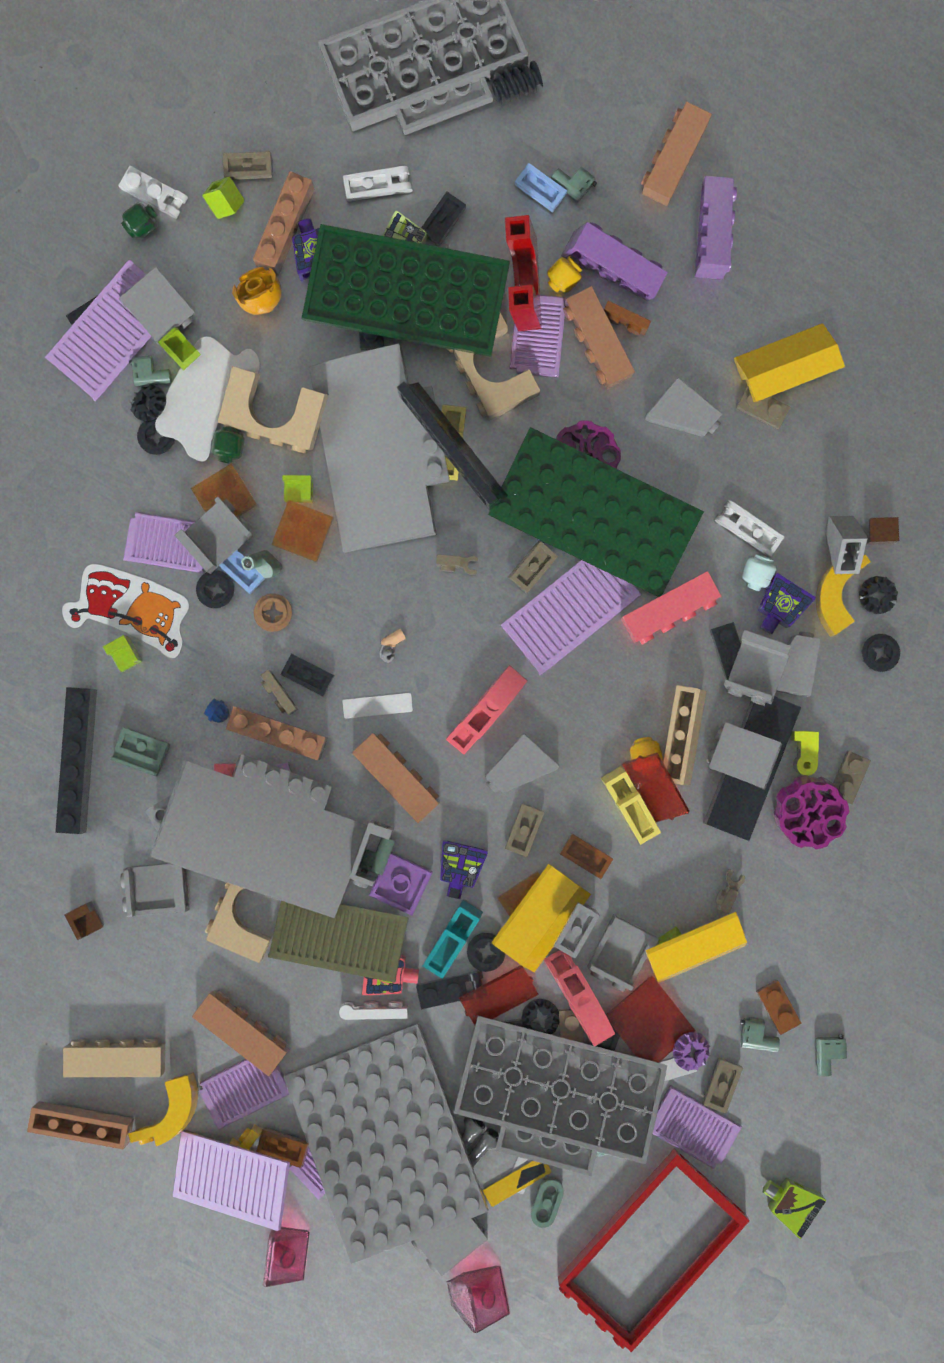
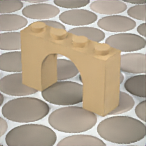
[447,312,540,421]
[218,366,328,454]
[205,882,272,963]

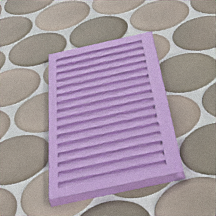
[45,260,152,401]
[501,560,641,675]
[172,1131,290,1231]

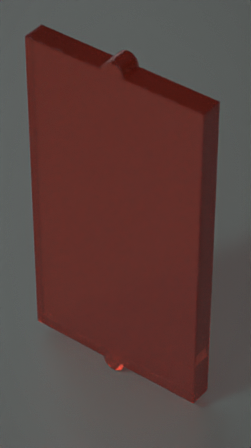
[622,752,690,822]
[459,965,539,1026]

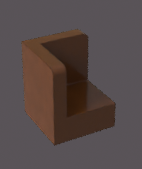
[866,517,900,545]
[64,901,104,940]

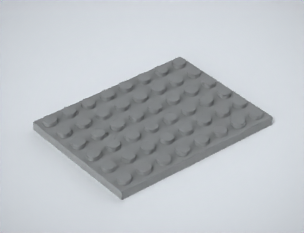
[283,1023,489,1264]

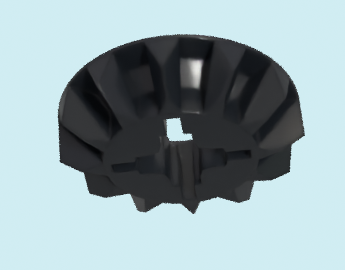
[130,384,166,421]
[137,418,175,455]
[196,570,234,608]
[859,576,898,614]
[861,634,901,672]
[467,933,505,972]
[521,999,560,1035]

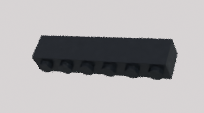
[55,687,97,834]

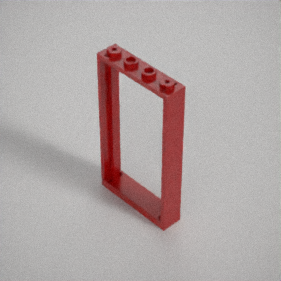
[558,1148,750,1353]

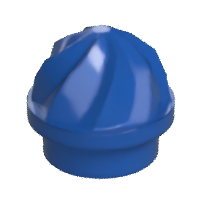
[204,698,229,723]

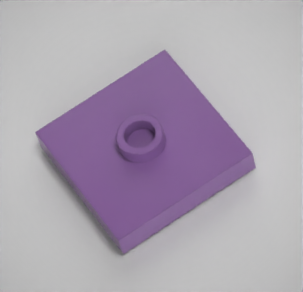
[369,852,433,916]

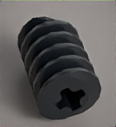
[490,61,543,105]

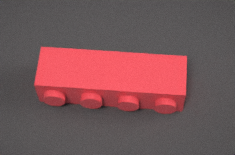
[621,571,722,644]

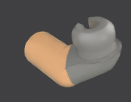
[379,629,406,662]

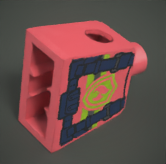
[362,955,419,995]

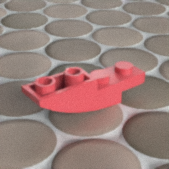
[446,665,528,754]
[544,950,615,1047]

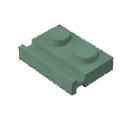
[111,727,169,776]

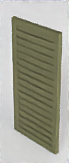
[268,901,409,983]

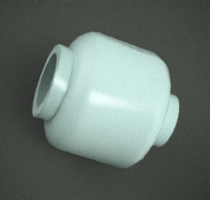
[742,554,777,591]

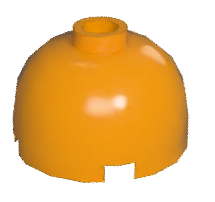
[232,267,282,315]

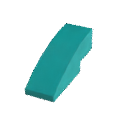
[422,900,483,979]

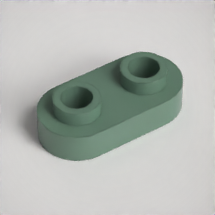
[531,1177,564,1228]

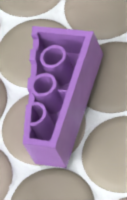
[695,176,737,280]
[561,222,668,301]

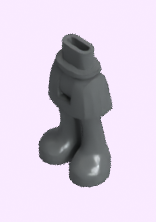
[461,1117,499,1168]

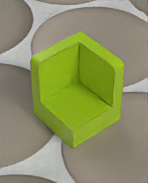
[202,176,244,219]
[158,327,201,371]
[282,475,313,503]
[103,635,142,672]

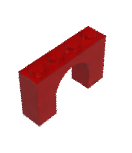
[505,215,542,332]

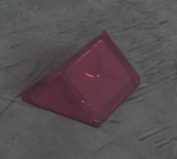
[263,1227,310,1287]

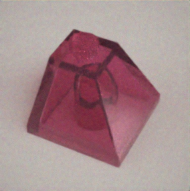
[447,1266,510,1333]

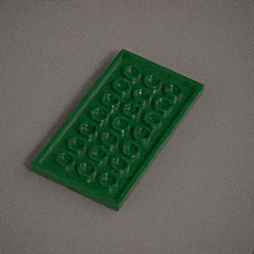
[302,224,510,357]
[488,427,704,597]

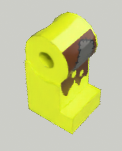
[790,731,819,776]

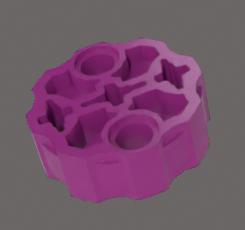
[556,420,621,469]
[773,775,849,850]

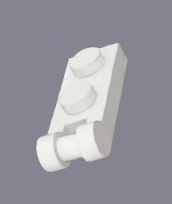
[118,166,188,219]
[343,166,413,202]
[715,500,784,557]
[339,1001,408,1020]

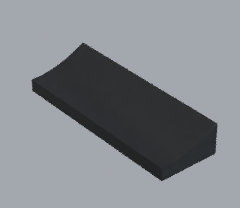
[397,381,508,511]
[703,696,801,841]

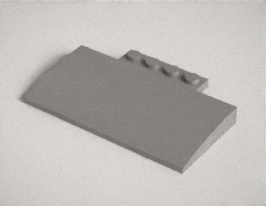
[318,0,528,135]
[309,344,450,553]
[150,754,368,918]
[454,1016,668,1176]

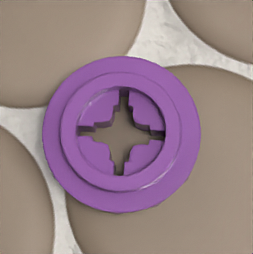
[673,1032,711,1072]

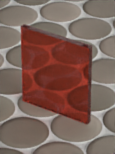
[606,975,696,1063]

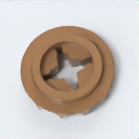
[254,594,292,632]

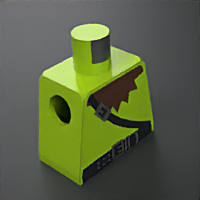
[762,1178,827,1239]

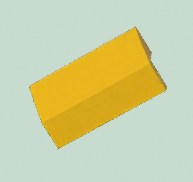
[734,323,845,402]
[491,864,591,973]
[645,912,747,983]

